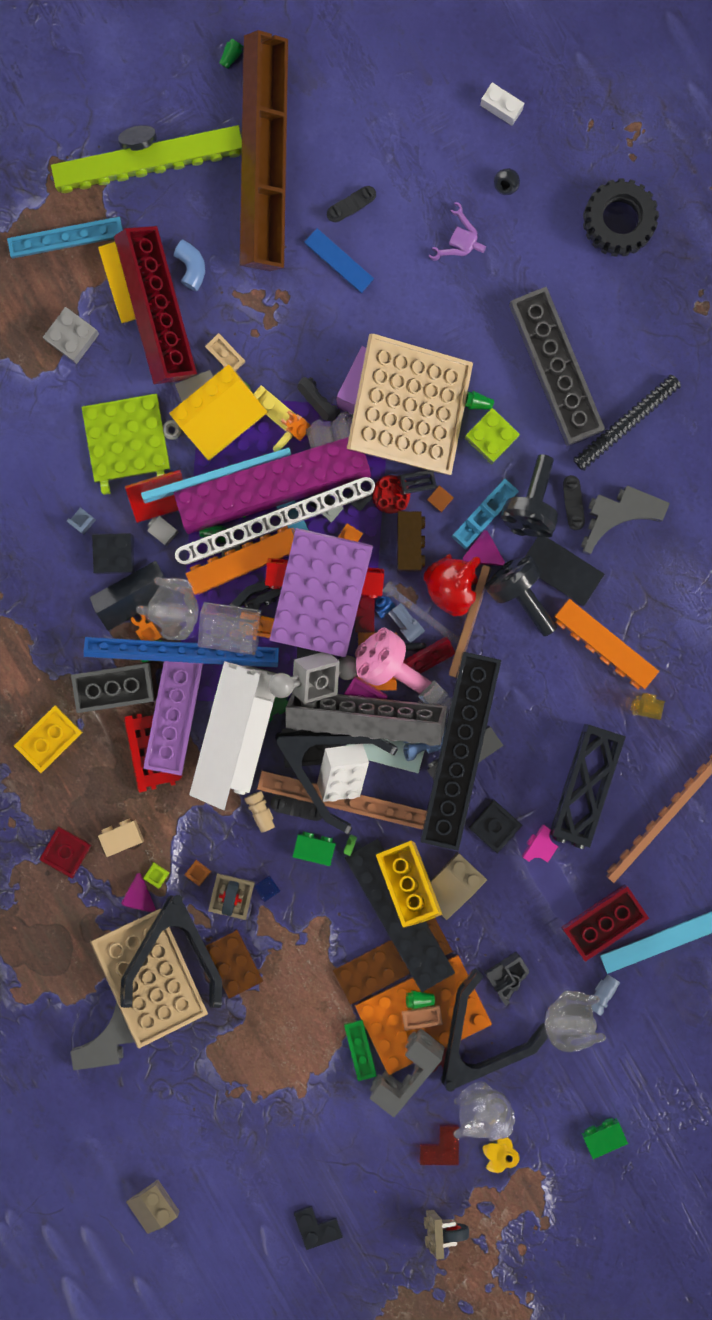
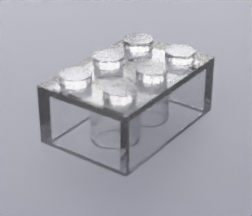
[198,602,261,655]

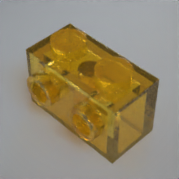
[631,693,665,720]

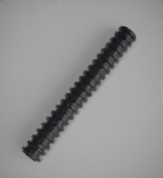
[573,374,681,471]

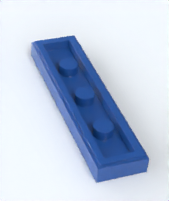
[304,228,374,294]

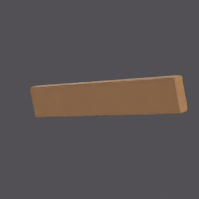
[449,565,492,678]

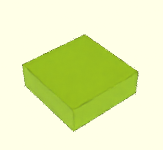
[143,862,170,889]

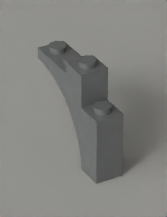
[581,486,670,555]
[71,1001,134,1070]

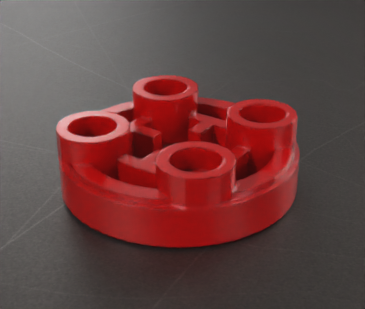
[372,475,410,514]

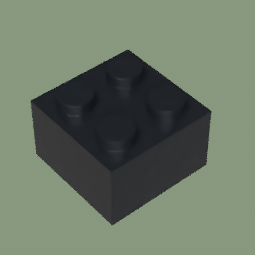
[92,533,135,574]

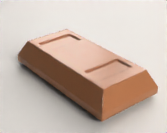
[402,1005,443,1031]

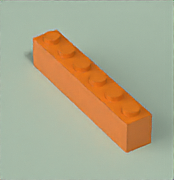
[186,526,295,595]
[553,599,659,690]

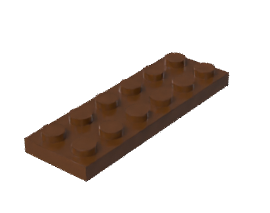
[333,918,453,1005]

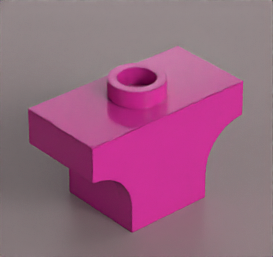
[522,825,558,862]

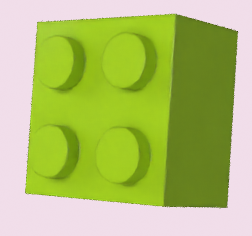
[465,408,520,465]

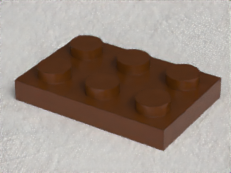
[205,929,264,999]

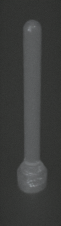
[382,581,459,643]

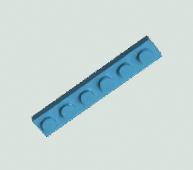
[7,217,123,259]

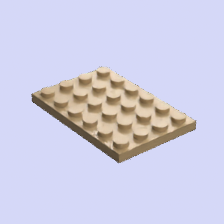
[90,909,208,1048]

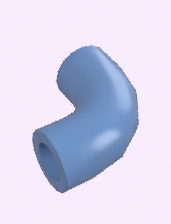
[173,239,205,292]

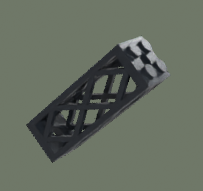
[550,724,626,850]

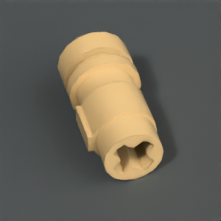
[244,791,275,833]

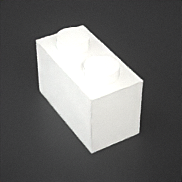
[480,83,524,126]

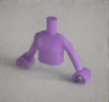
[429,202,486,261]

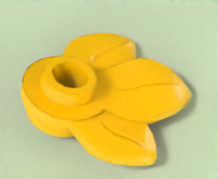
[482,1134,520,1173]

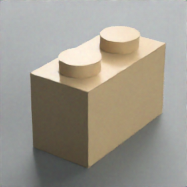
[98,818,144,857]

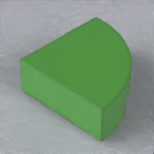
[343,834,357,856]

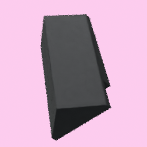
[90,560,174,631]

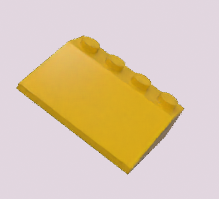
[169,364,268,461]

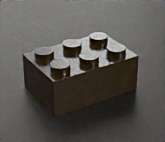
[397,511,425,572]

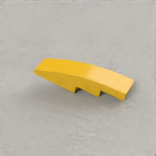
[98,242,136,323]

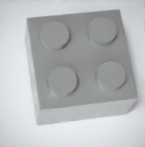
[43,307,99,364]

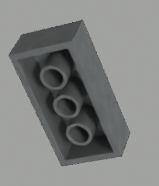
[71,663,156,713]

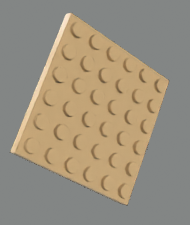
[347,334,473,475]

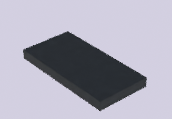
[525,537,605,607]

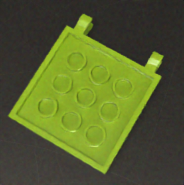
[82,394,171,495]

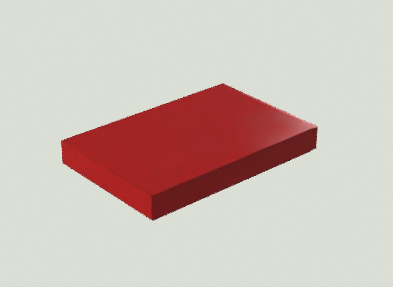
[125,470,183,523]

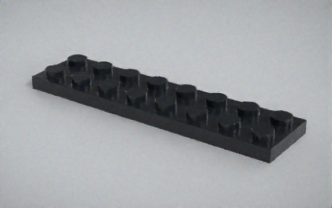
[345,838,455,992]

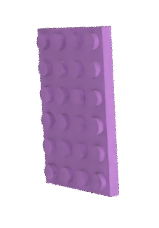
[270,528,373,657]

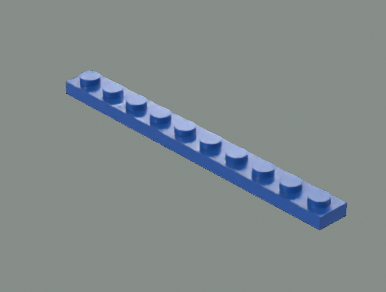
[84,637,279,667]

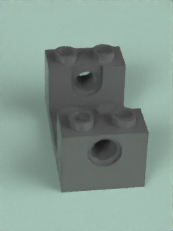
[369,1028,445,1117]

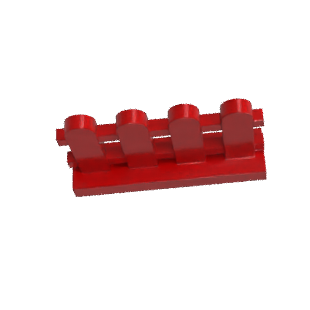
[123,714,183,793]

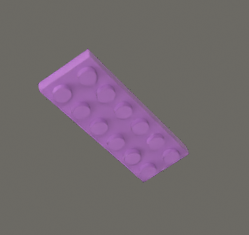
[144,661,203,776]

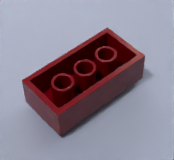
[561,884,649,962]

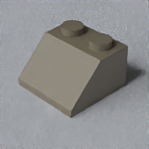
[126,1180,180,1234]

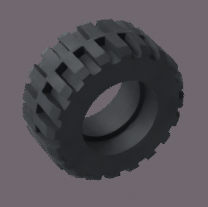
[583,178,659,257]

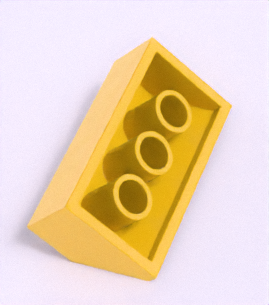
[376,841,443,928]

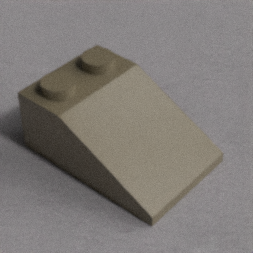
[430,852,487,920]

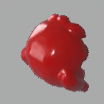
[423,554,481,616]

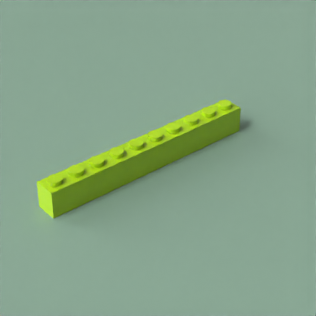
[51,125,242,193]

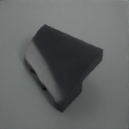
[484,952,529,1006]

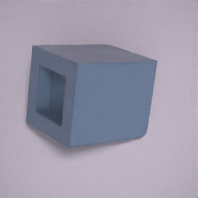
[67,507,96,534]

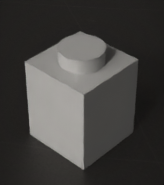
[147,516,178,546]

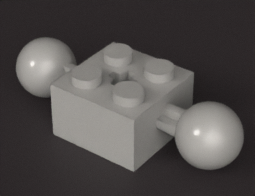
[269,652,357,704]

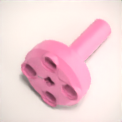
[355,627,432,696]

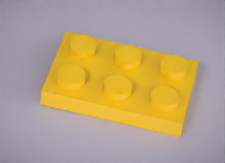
[14,705,83,773]

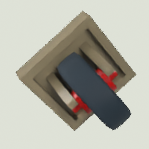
[208,873,255,920]
[424,1210,469,1260]

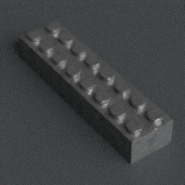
[509,286,605,446]
[286,694,447,746]

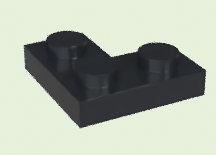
[294,1206,343,1250]

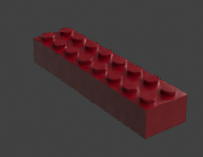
[114,226,197,384]

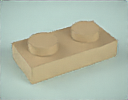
[205,333,245,371]

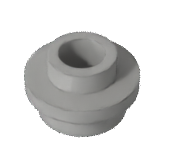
[163,420,182,440]

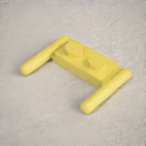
[254,385,295,452]

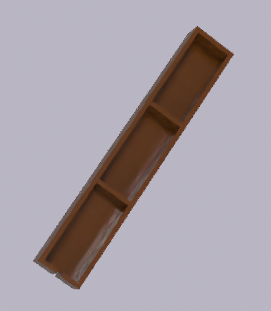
[240,30,288,271]

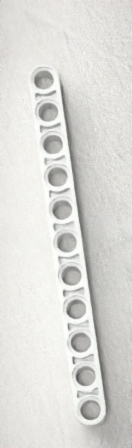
[175,477,375,565]

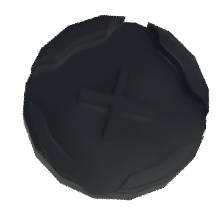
[118,125,157,151]

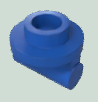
[374,596,396,618]

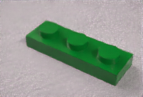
[344,1020,377,1081]

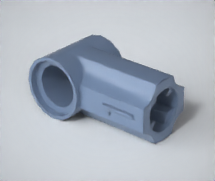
[388,603,425,643]

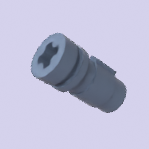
[585,974,620,1016]

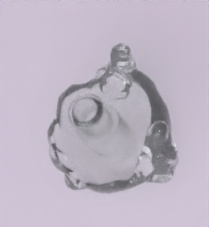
[136,577,199,640]
[545,991,606,1052]
[453,1081,515,1142]

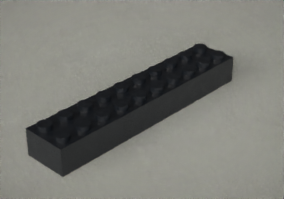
[420,651,502,851]

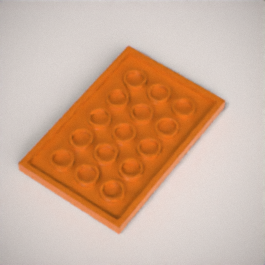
[355,955,492,1075]

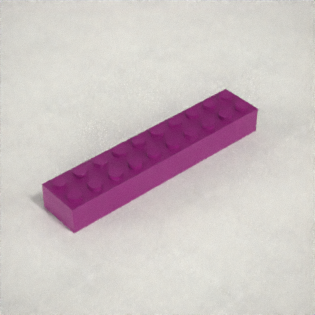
[174,437,371,534]

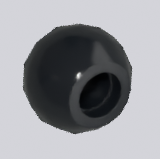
[494,168,520,195]

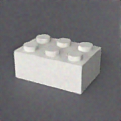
[317,744,369,802]

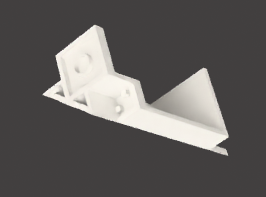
[189,661,277,810]

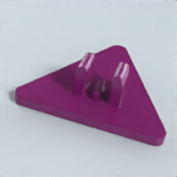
[462,530,505,566]
[122,873,156,913]

